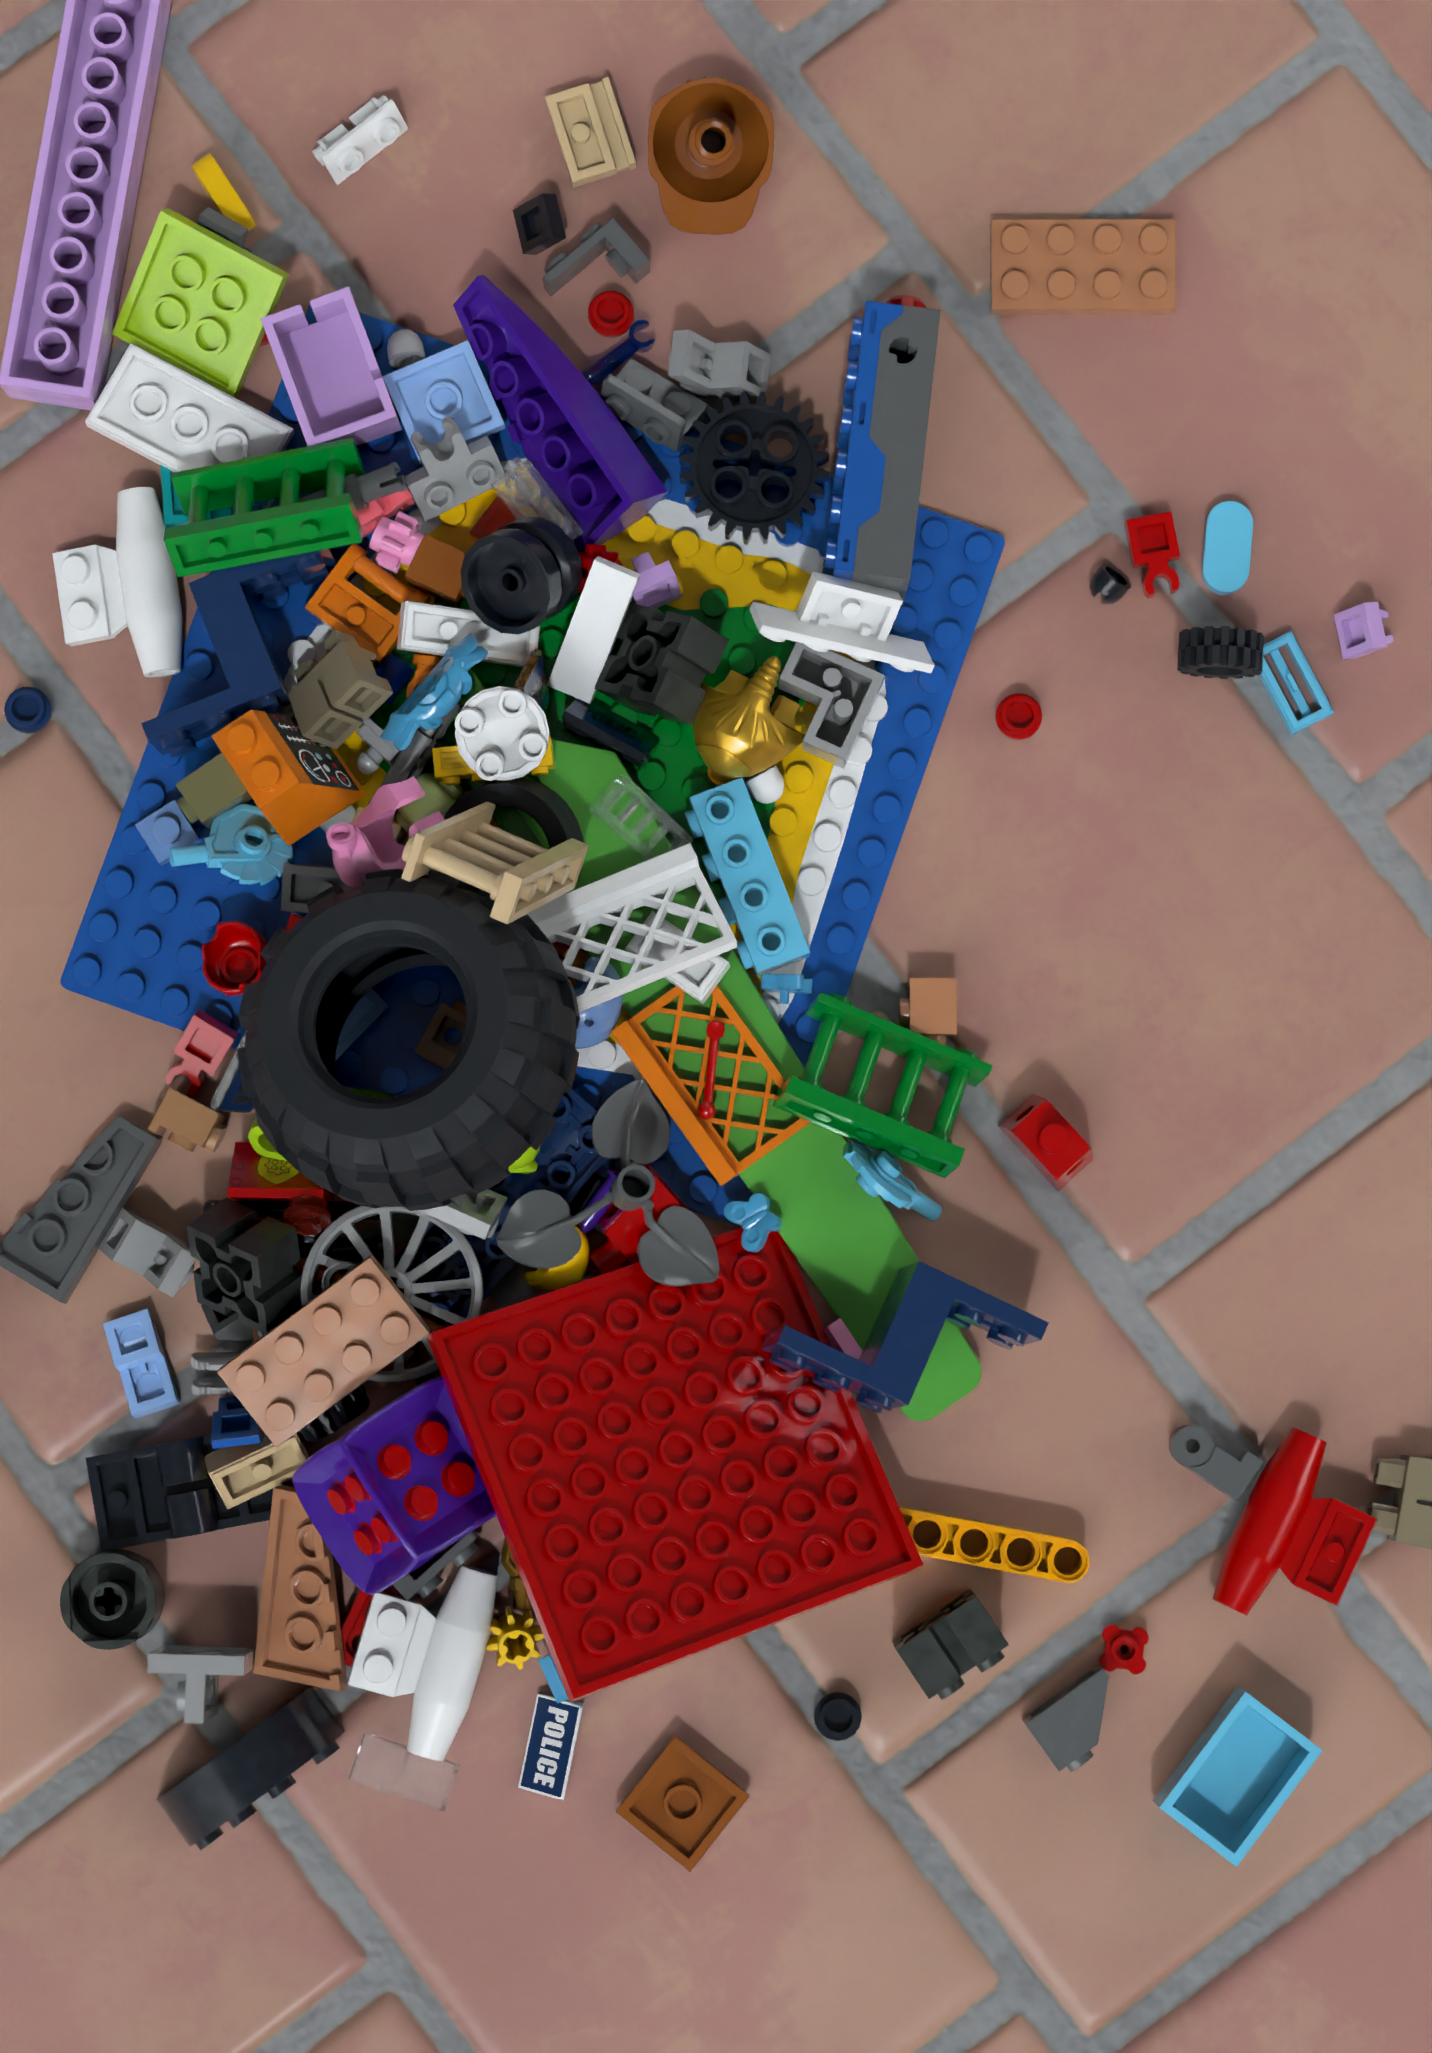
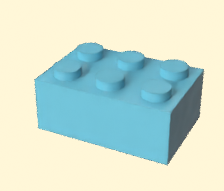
[1153,1686,1323,1867]

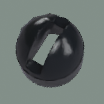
[1089,563,1131,604]

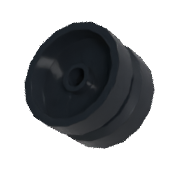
[460,516,583,635]

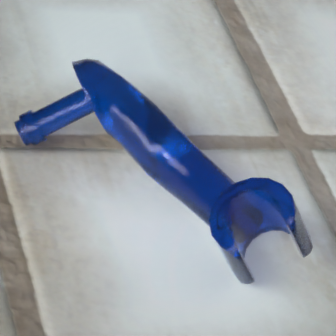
[581,320,655,387]

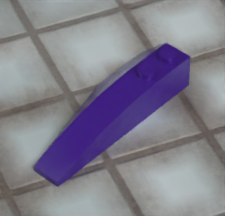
[453,275,668,552]

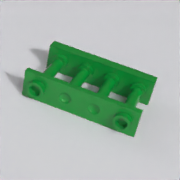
[163,438,365,577]
[773,993,992,1178]

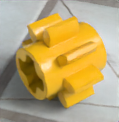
[486,1606,544,1670]

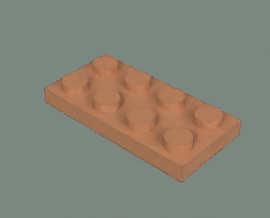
[990,219,1176,315]
[217,1254,431,1448]

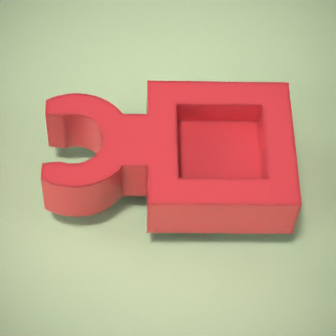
[348,487,415,546]

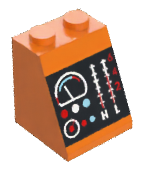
[211,709,366,847]

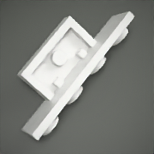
[749,571,935,673]

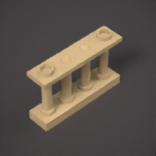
[401,802,589,924]

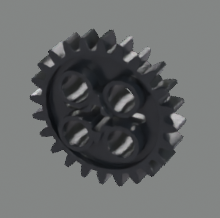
[679,392,830,545]

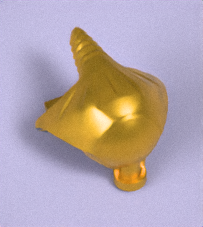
[693,656,805,787]

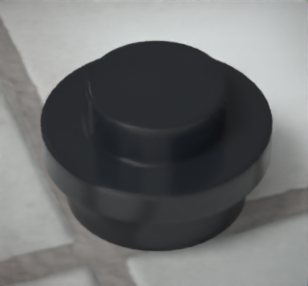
[814,1692,862,1741]

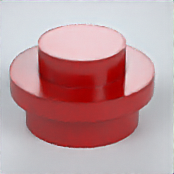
[588,291,634,338]
[995,693,1042,740]

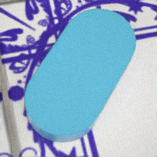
[1201,501,1253,595]

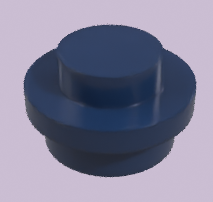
[4,687,52,734]

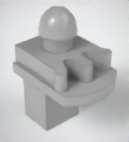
[356,718,401,774]

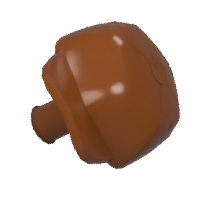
[648,76,774,235]

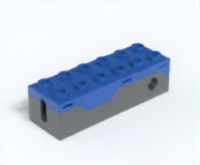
[822,295,941,607]

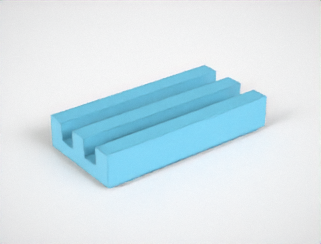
[1259,631,1334,736]

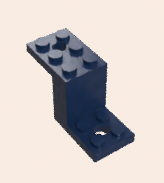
[141,549,336,758]
[760,1261,1049,1413]

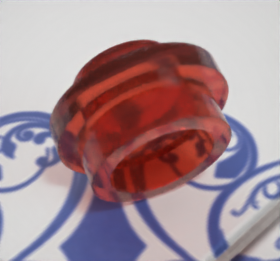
[283,1196,332,1235]

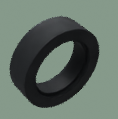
[444,777,584,895]

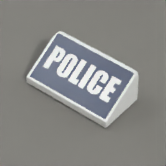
[518,1693,584,1800]

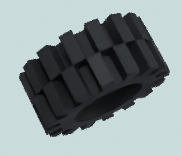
[1177,626,1264,679]

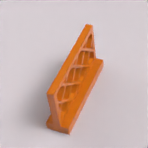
[611,986,811,1186]

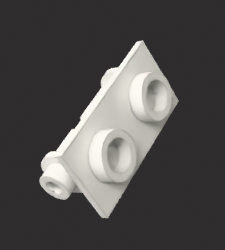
[312,95,409,185]

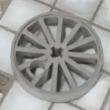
[301,1206,483,1382]

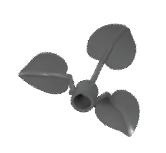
[496,1079,719,1287]

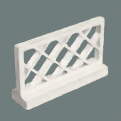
[527,843,737,1012]

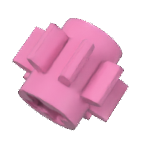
[369,511,424,573]

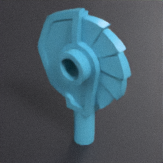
[169,804,293,886]
[843,1140,942,1221]

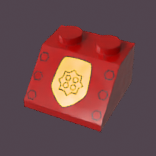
[227,1134,334,1202]

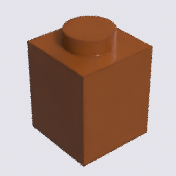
[405,534,466,608]

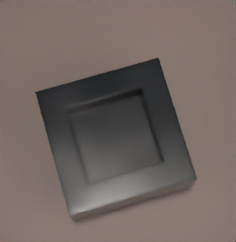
[513,193,566,255]

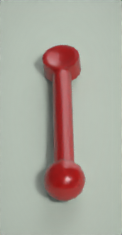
[697,1021,725,1120]

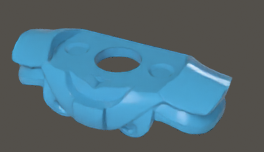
[380,633,488,751]

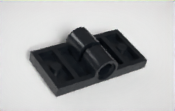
[86,1434,285,1552]

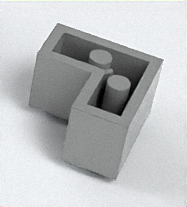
[778,642,885,769]

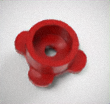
[1099,1624,1149,1675]

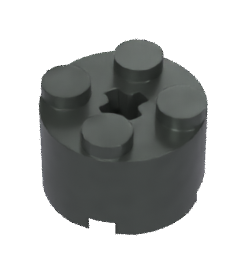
[60,1549,165,1650]

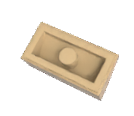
[204,1432,310,1509]

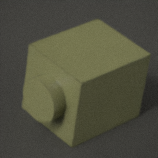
[175,752,252,829]

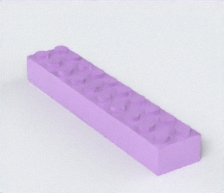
[0,0,172,410]

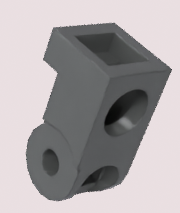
[1169,1425,1264,1501]

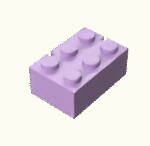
[260,286,402,446]

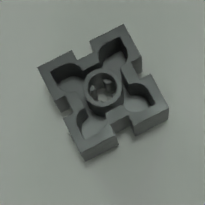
[594,603,729,726]
[186,1197,302,1334]
[892,1589,1009,1700]

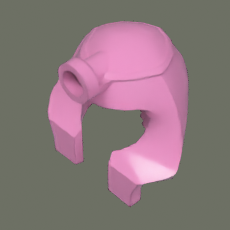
[326,776,445,888]

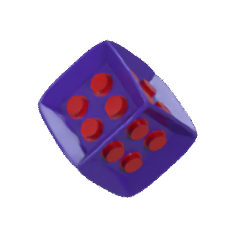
[292,1375,496,1595]

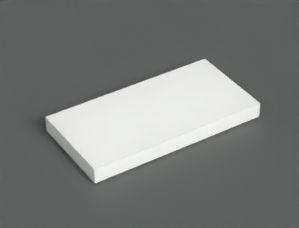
[85,343,294,505]

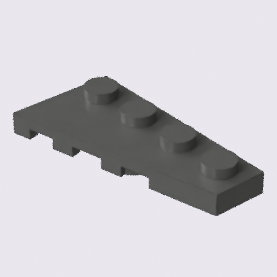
[0,1116,163,1304]

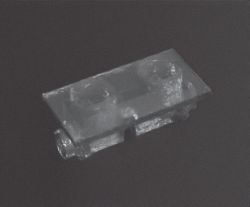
[491,457,583,540]

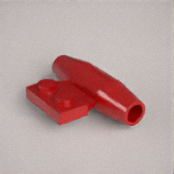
[1212,1427,1378,1616]

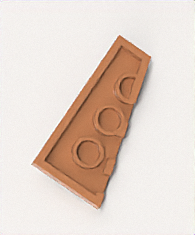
[253,1485,348,1692]

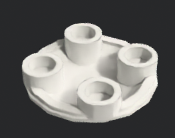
[455,686,550,781]

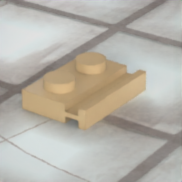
[545,77,637,188]

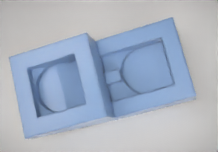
[103,1308,180,1419]

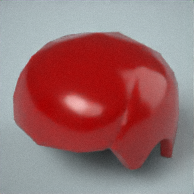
[202,920,267,996]

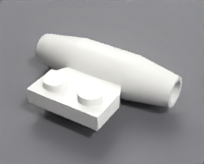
[52,487,182,678]
[347,1565,498,1761]

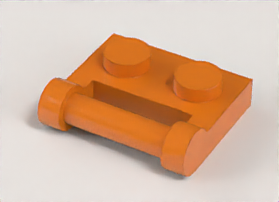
[305,544,431,665]

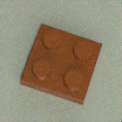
[616,1734,750,1872]

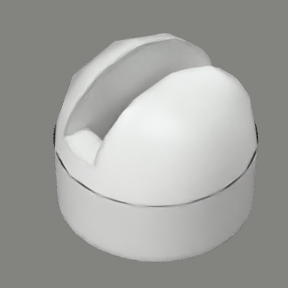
[744,765,784,804]

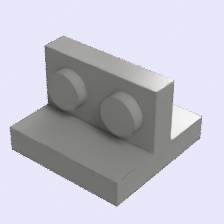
[147,1645,256,1724]

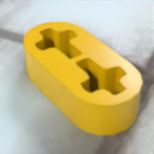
[190,153,257,232]

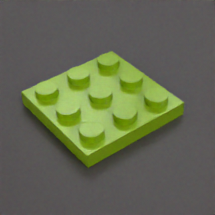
[112,208,289,398]

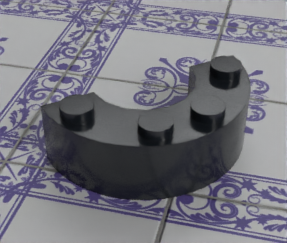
[156,1686,345,1851]

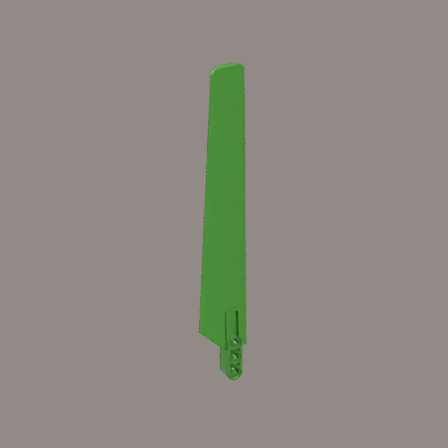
[453,669,981,1421]

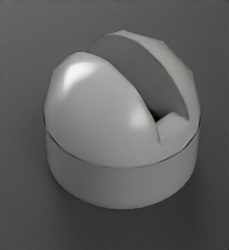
[387,329,426,369]

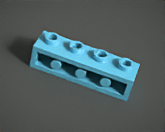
[684,777,810,977]

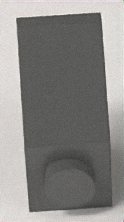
[1022,1664,1109,1772]

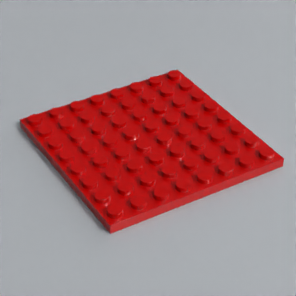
[427,1227,923,1702]

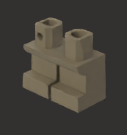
[288,630,393,749]
[1366,1454,1432,1549]

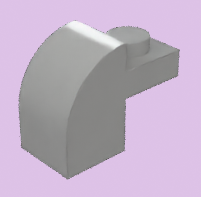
[668,330,771,401]
[99,1208,196,1298]

